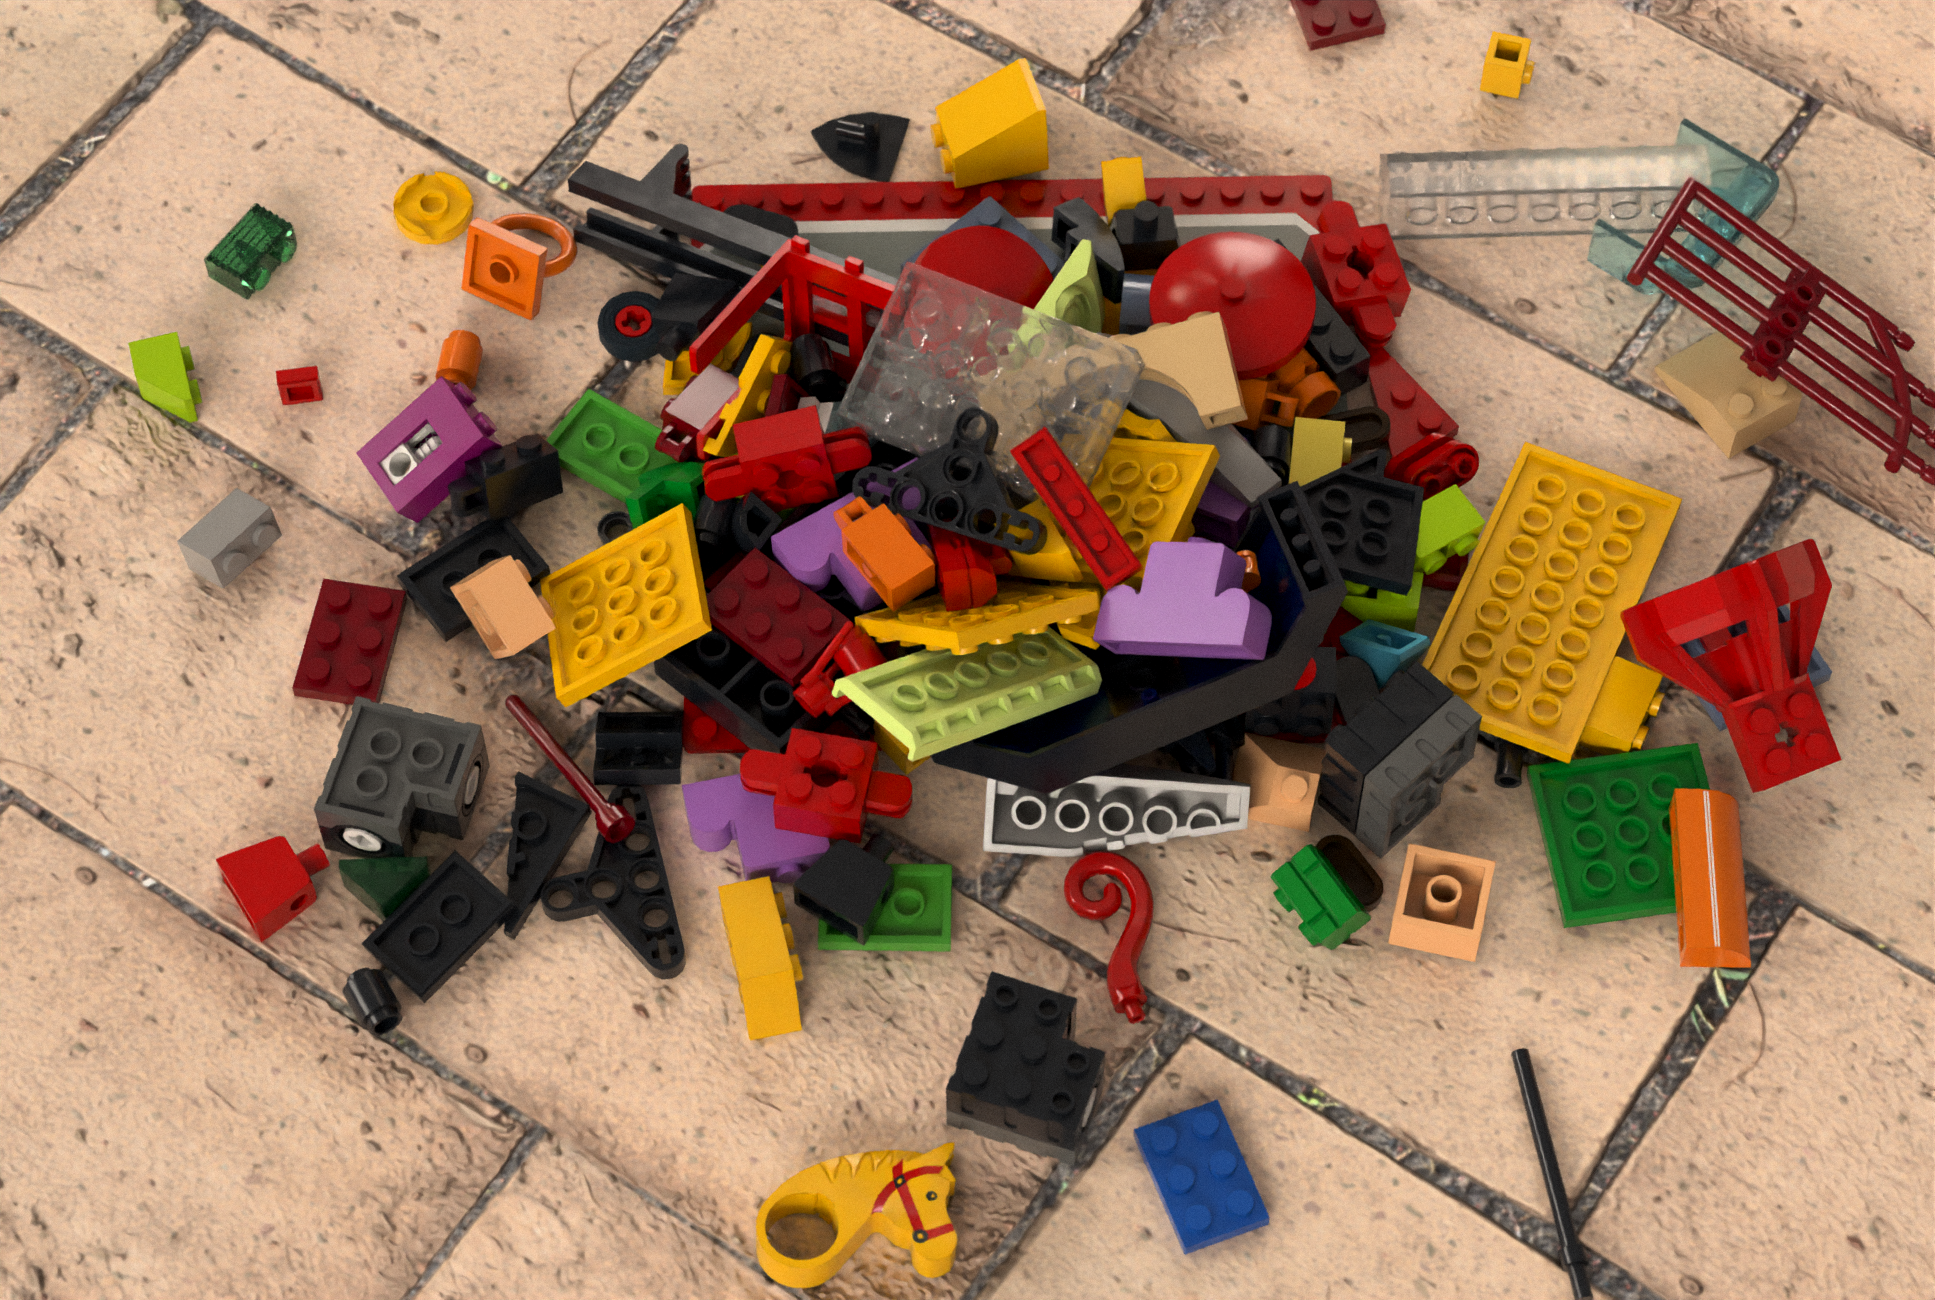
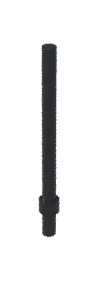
[1511,1048,1594,1300]

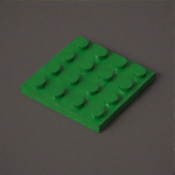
[1527,743,1710,928]

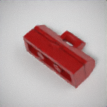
[927,517,1012,612]

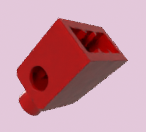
[216,836,330,942]

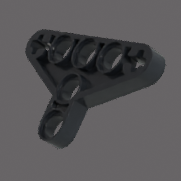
[541,785,686,979]

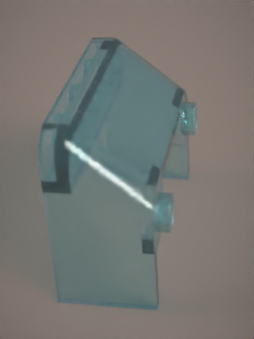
[1587,118,1779,295]

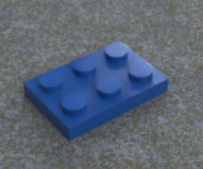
[1133,1099,1270,1255]

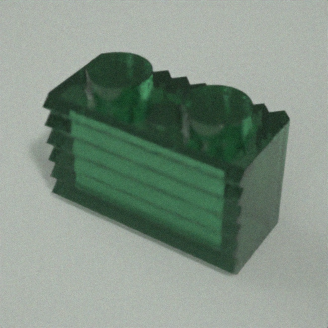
[204,203,297,300]

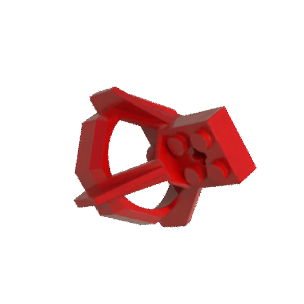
[1620,539,1842,793]

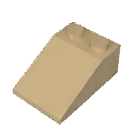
[1654,331,1802,459]

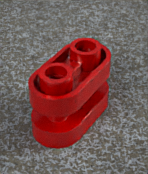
[1384,433,1479,503]

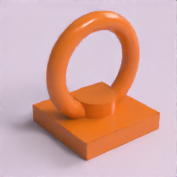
[461,213,577,321]

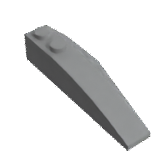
[1081,332,1282,509]
[983,763,1250,857]

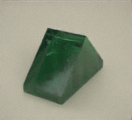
[339,856,431,921]

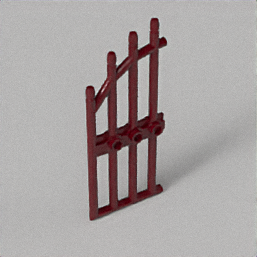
[1627,176,1935,486]

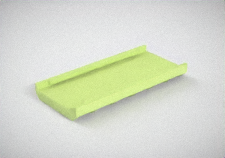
[832,626,1102,762]

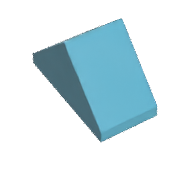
[1339,619,1431,690]

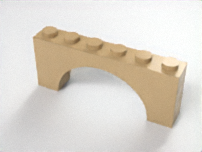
[973,311,1248,483]

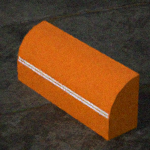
[1669,788,1751,968]

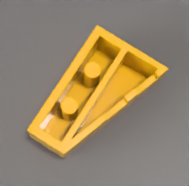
[717,876,803,1041]

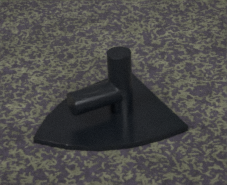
[811,112,910,182]

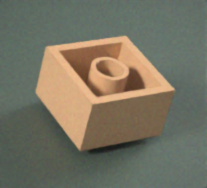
[450,555,556,659]
[1388,843,1496,962]

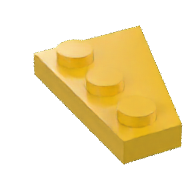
[703,334,792,457]

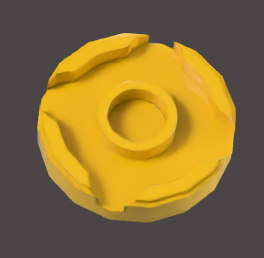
[393,171,474,245]

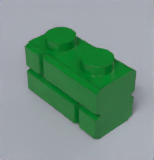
[1271,844,1371,950]

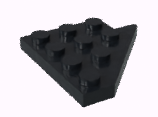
[1245,448,1424,596]

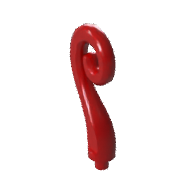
[1064,851,1154,1024]

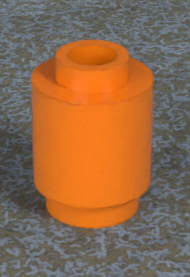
[435,330,483,390]

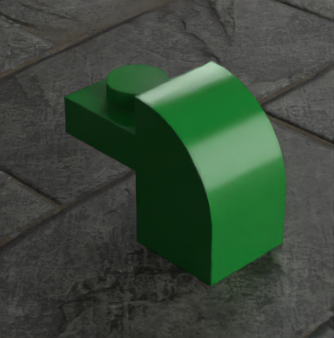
[625,462,706,529]

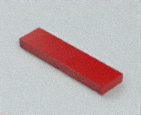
[1010,427,1144,592]

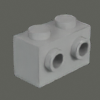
[177,488,282,589]

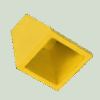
[930,58,1049,189]

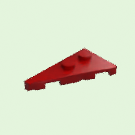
[1358,339,1459,459]

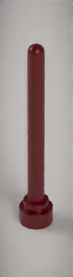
[505,694,635,843]

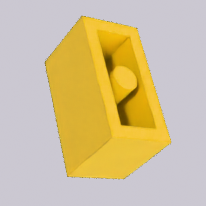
[1578,656,1666,755]

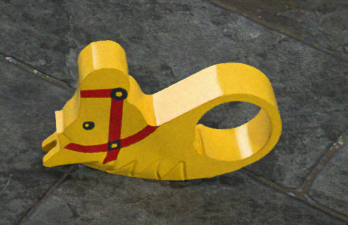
[756,1142,957,1288]

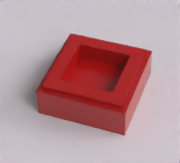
[276,366,324,405]

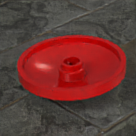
[904,225,1054,393]
[1149,232,1316,380]

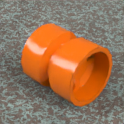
[1267,347,1341,419]

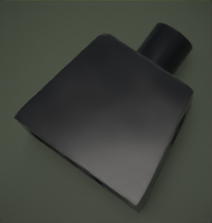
[1109,201,1181,271]
[651,273,741,361]
[793,834,894,946]

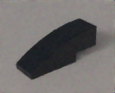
[1051,197,1125,305]

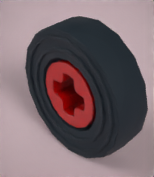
[597,291,660,362]

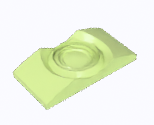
[1008,239,1105,368]

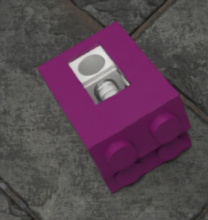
[356,376,503,523]

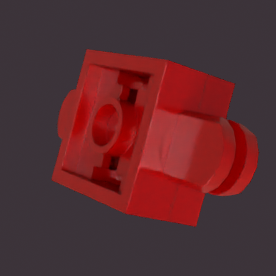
[1300,200,1411,348]
[702,405,872,513]
[740,728,913,844]

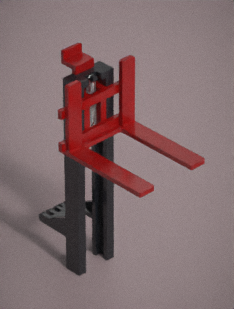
[568,144,910,461]

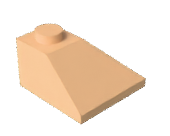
[1233,732,1326,832]

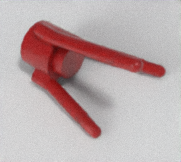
[793,621,854,718]

